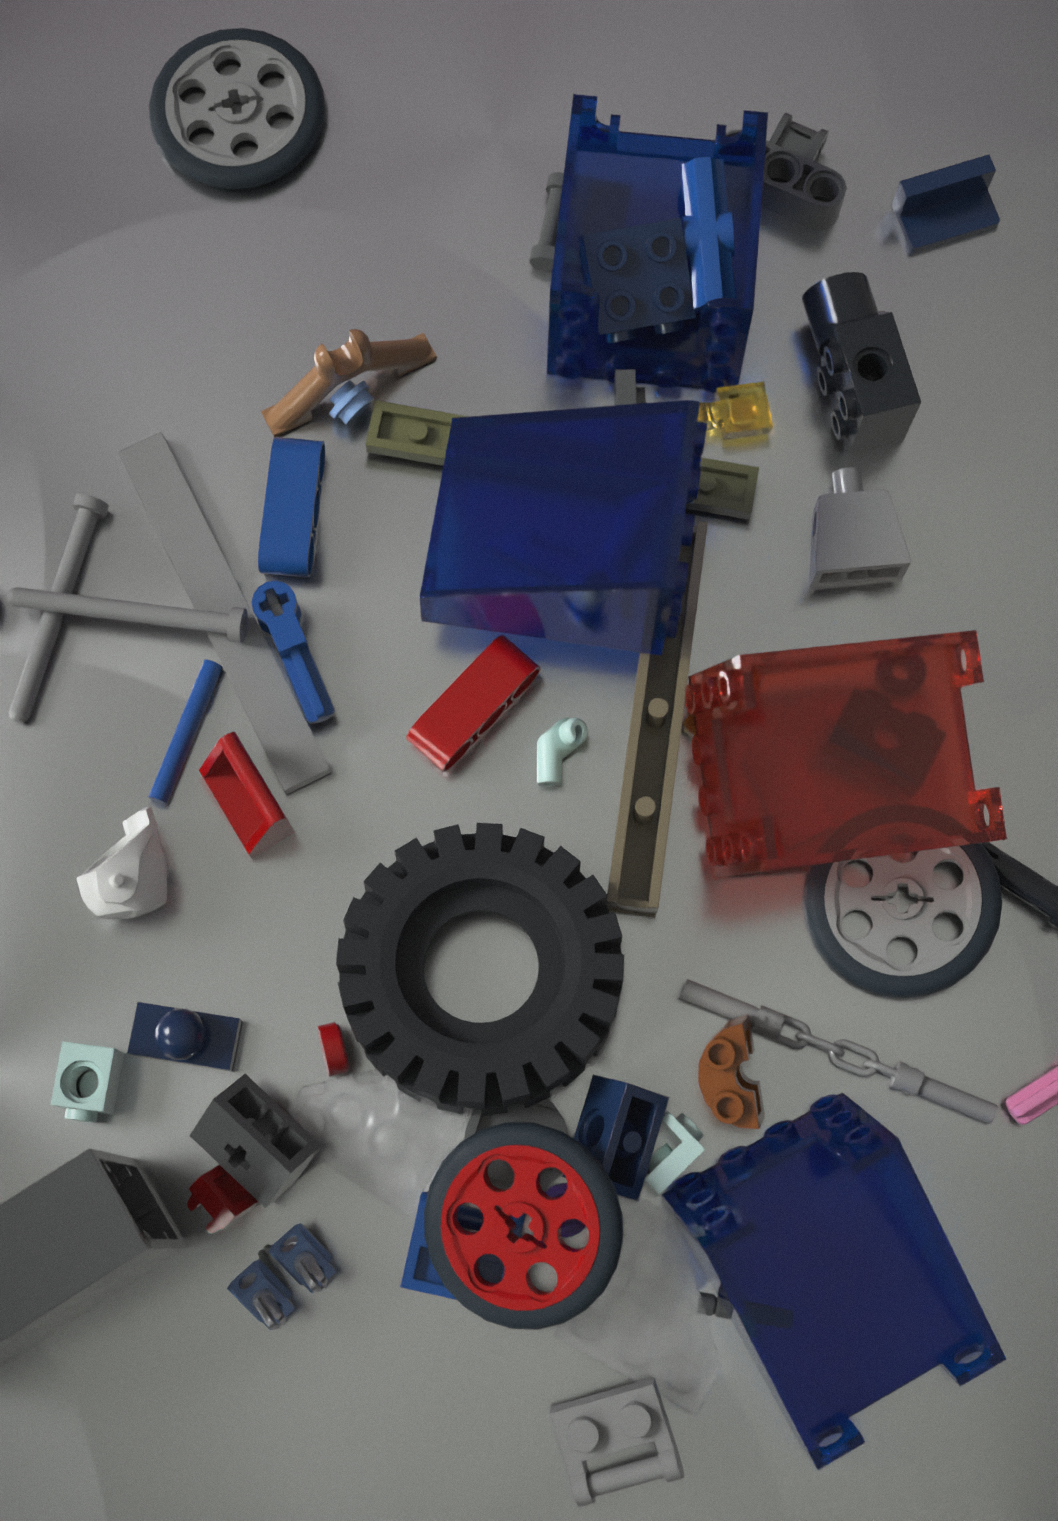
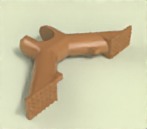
[261,329,437,438]

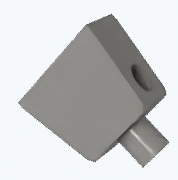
[809,467,911,587]

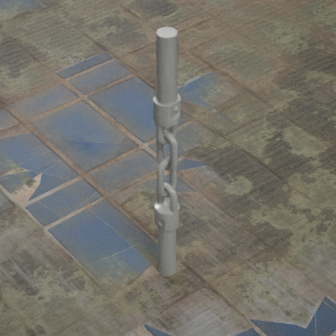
[680,979,998,1124]

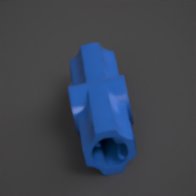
[681,156,736,315]

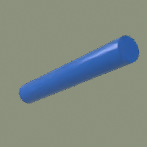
[148,659,223,805]

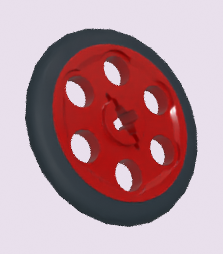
[424,1122,623,1330]

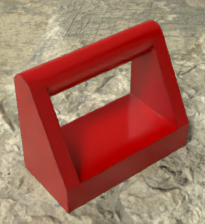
[199,732,295,859]

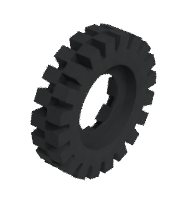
[336,823,624,1115]

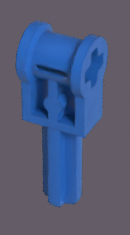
[251,581,335,724]

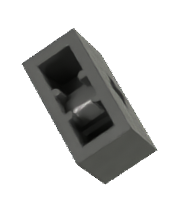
[189,1074,322,1208]

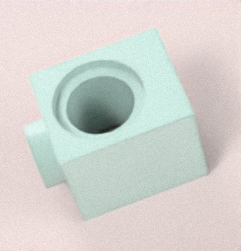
[51,1041,124,1123]

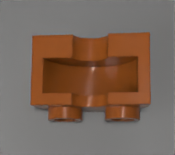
[698,1014,765,1129]

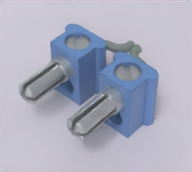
[227,1223,336,1330]

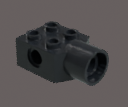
[802,272,921,454]

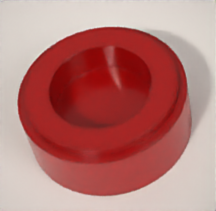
[317,1022,349,1077]

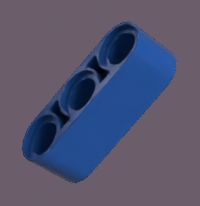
[258,437,325,578]

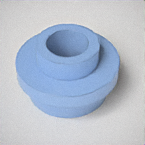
[329,380,374,425]

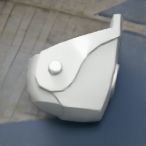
[76,806,169,919]

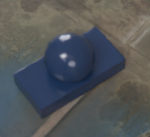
[127,1002,242,1072]

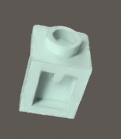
[644,1111,705,1197]

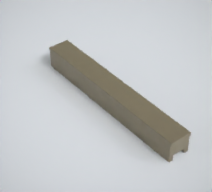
[606,516,708,919]

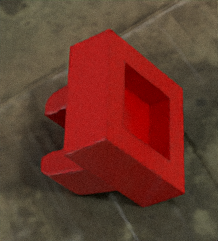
[187,1164,259,1233]

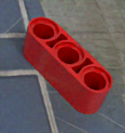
[406,634,541,773]

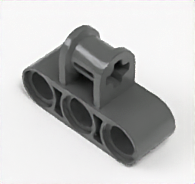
[715,113,847,230]

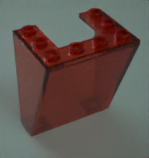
[685,630,1007,877]

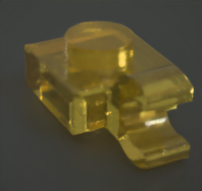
[682,381,773,440]

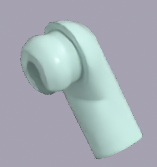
[537,718,588,787]

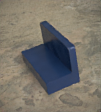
[892,154,1000,252]

